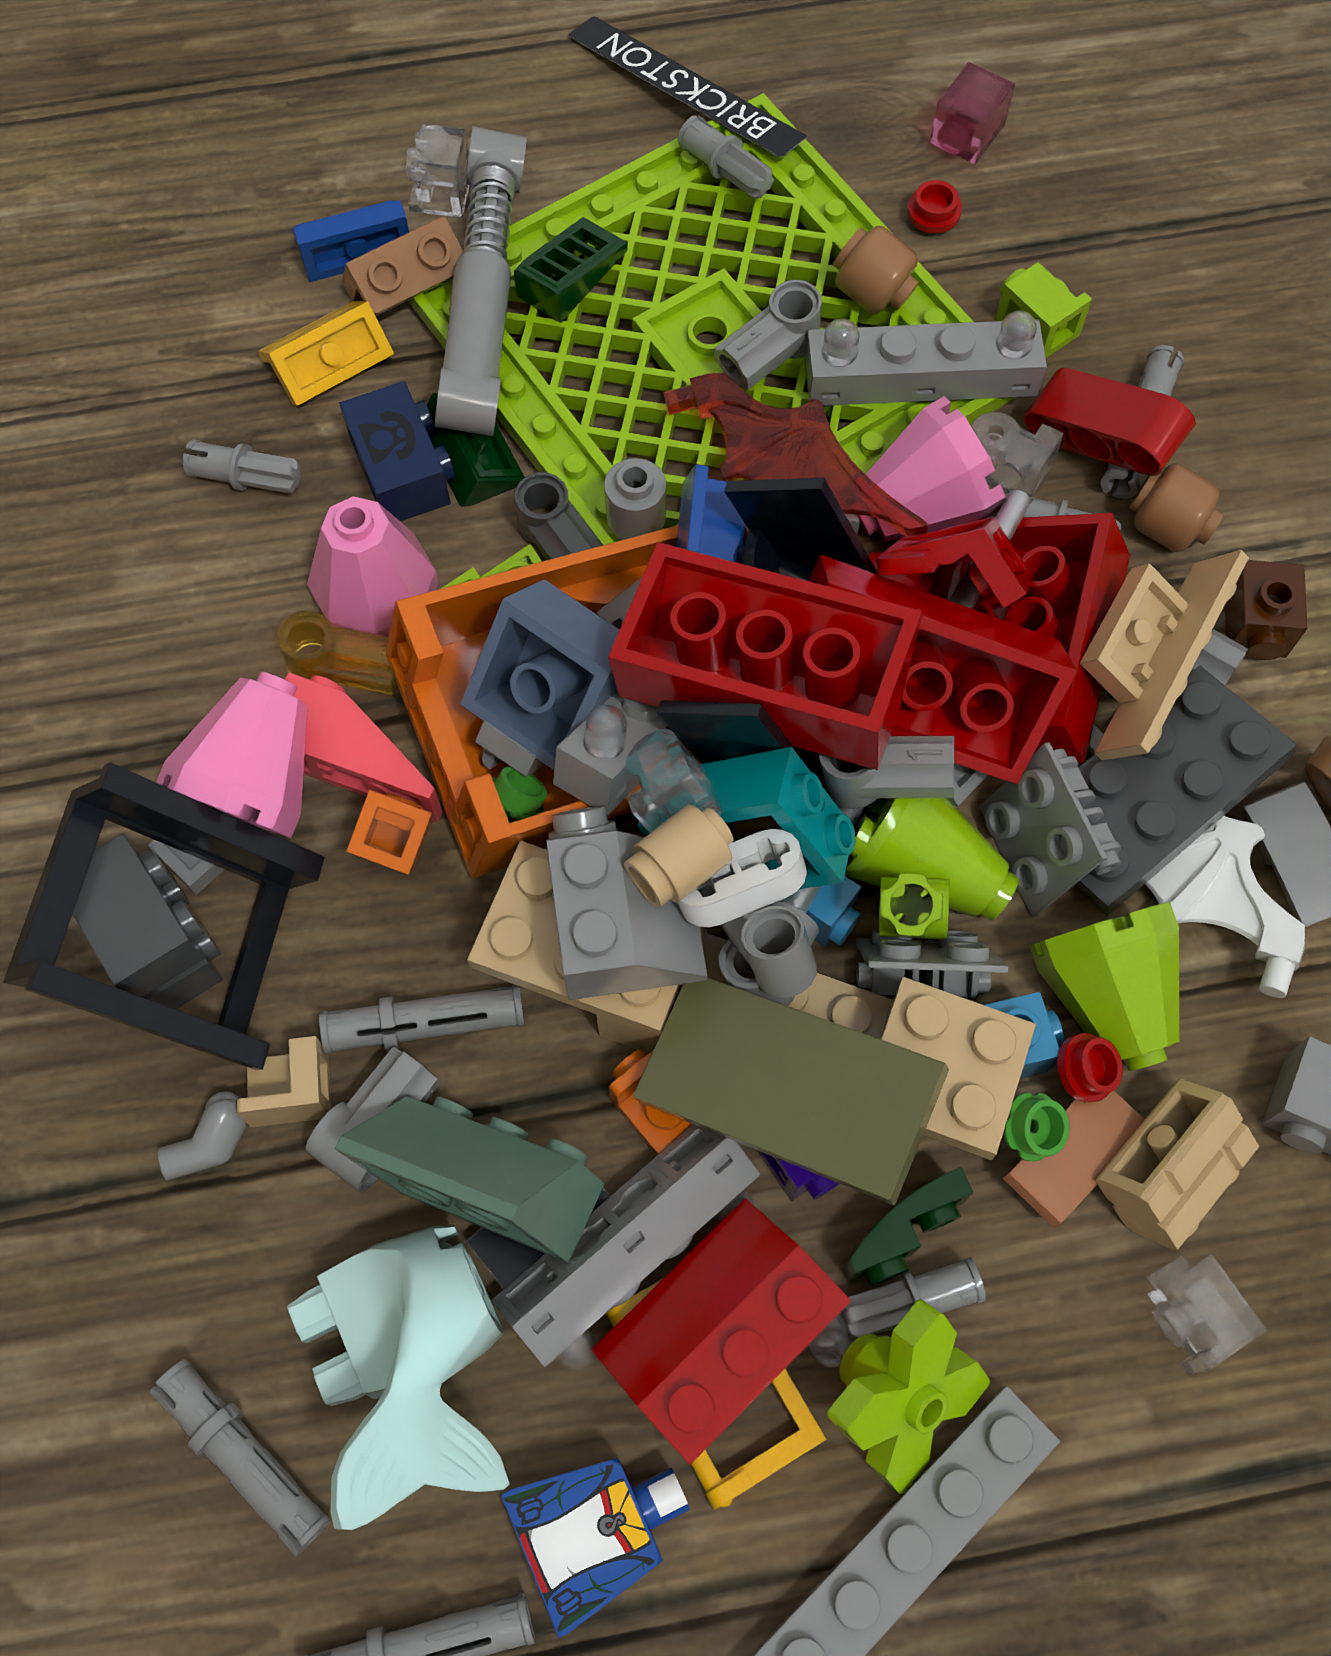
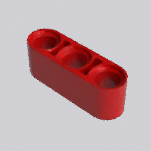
[1023,368,1196,476]

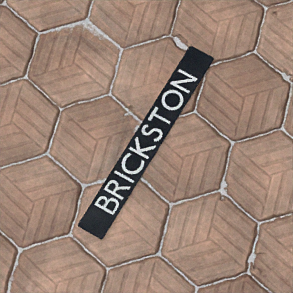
[568,16,807,157]

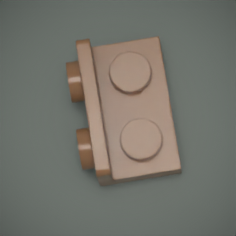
[342,215,463,316]

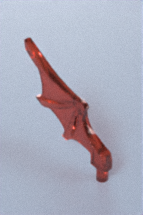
[663,373,928,536]

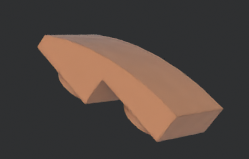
[1002,1091,1145,1228]

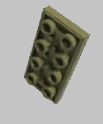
[633,977,949,1206]

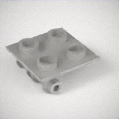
[979,742,1122,917]
[856,928,1009,999]

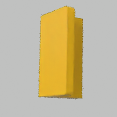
[257,301,394,406]

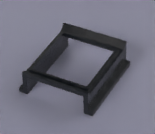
[3,762,325,1070]

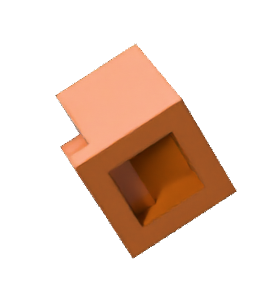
[346,789,433,875]

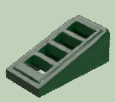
[514,217,628,323]

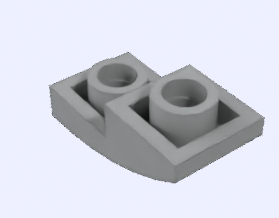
[1242,781,1331,927]

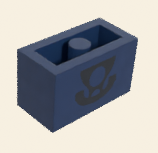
[339,381,455,522]

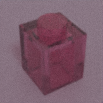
[930,62,1015,165]

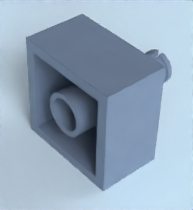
[460,579,619,770]

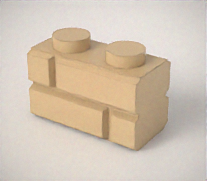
[1095,1078,1259,1251]

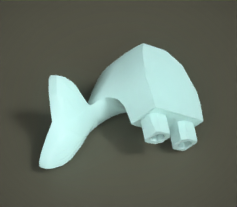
[287,1225,510,1530]

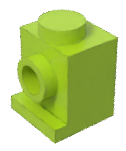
[995,262,1092,358]

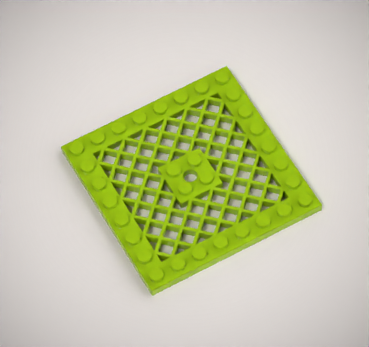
[408,93,1017,545]

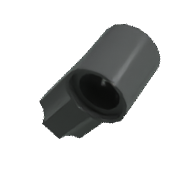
[515,472,602,560]

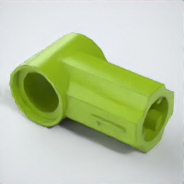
[879,873,950,940]

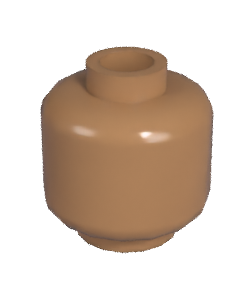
[833,226,919,314]
[1129,463,1224,552]

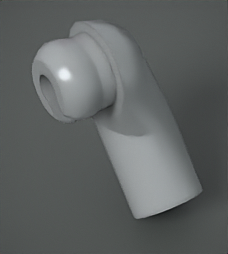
[158,1091,246,1181]

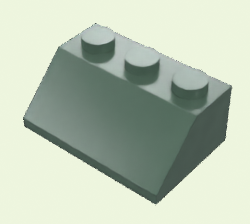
[334,1096,605,1263]

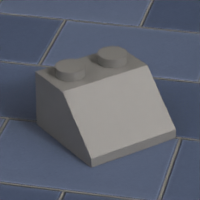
[546,831,708,1000]

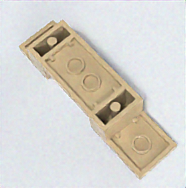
[467,840,1036,1160]

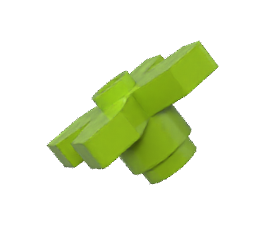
[827,1299,990,1494]

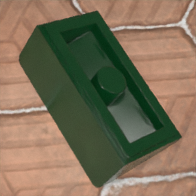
[427,393,525,507]

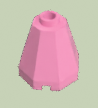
[851,396,1006,542]
[307,496,439,645]
[156,671,307,838]

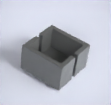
[72,833,223,1009]

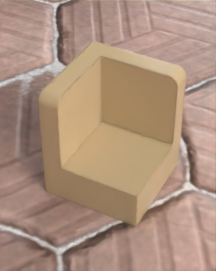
[237,1036,331,1127]

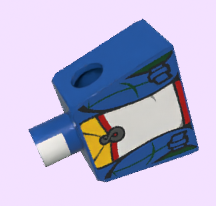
[501,1458,690,1638]

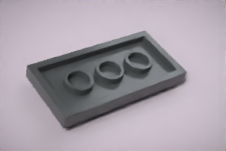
[1074,665,1297,917]

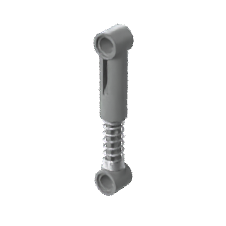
[434,126,527,436]

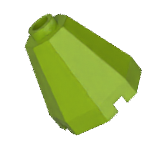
[1030,902,1180,1071]

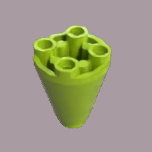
[845,798,1019,920]

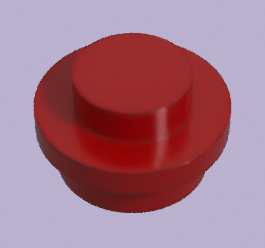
[907,180,962,233]
[1057,1033,1123,1103]

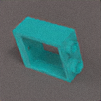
[638,747,855,892]

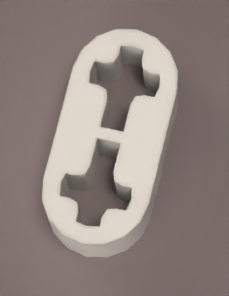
[678,829,807,927]

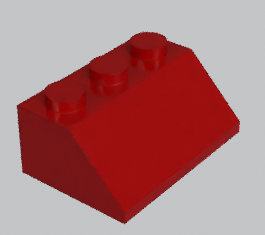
[591,1198,851,1465]

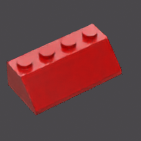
[608,542,922,770]
[809,554,1077,785]

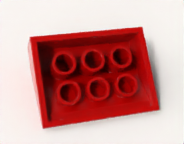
[935,513,1130,764]

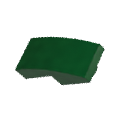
[843,1166,973,1286]

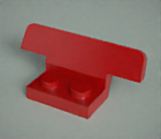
[877,517,1034,608]

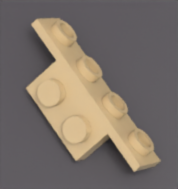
[1080,550,1249,761]

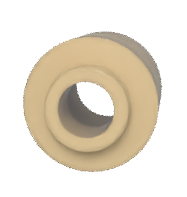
[624,804,734,908]

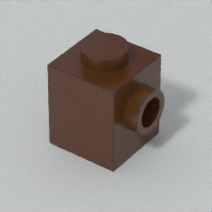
[1225,560,1308,660]

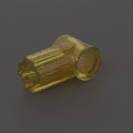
[277,611,398,695]

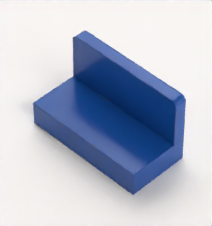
[293,200,409,282]
[676,464,745,562]

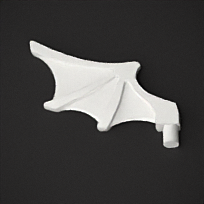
[1088,725,1305,998]

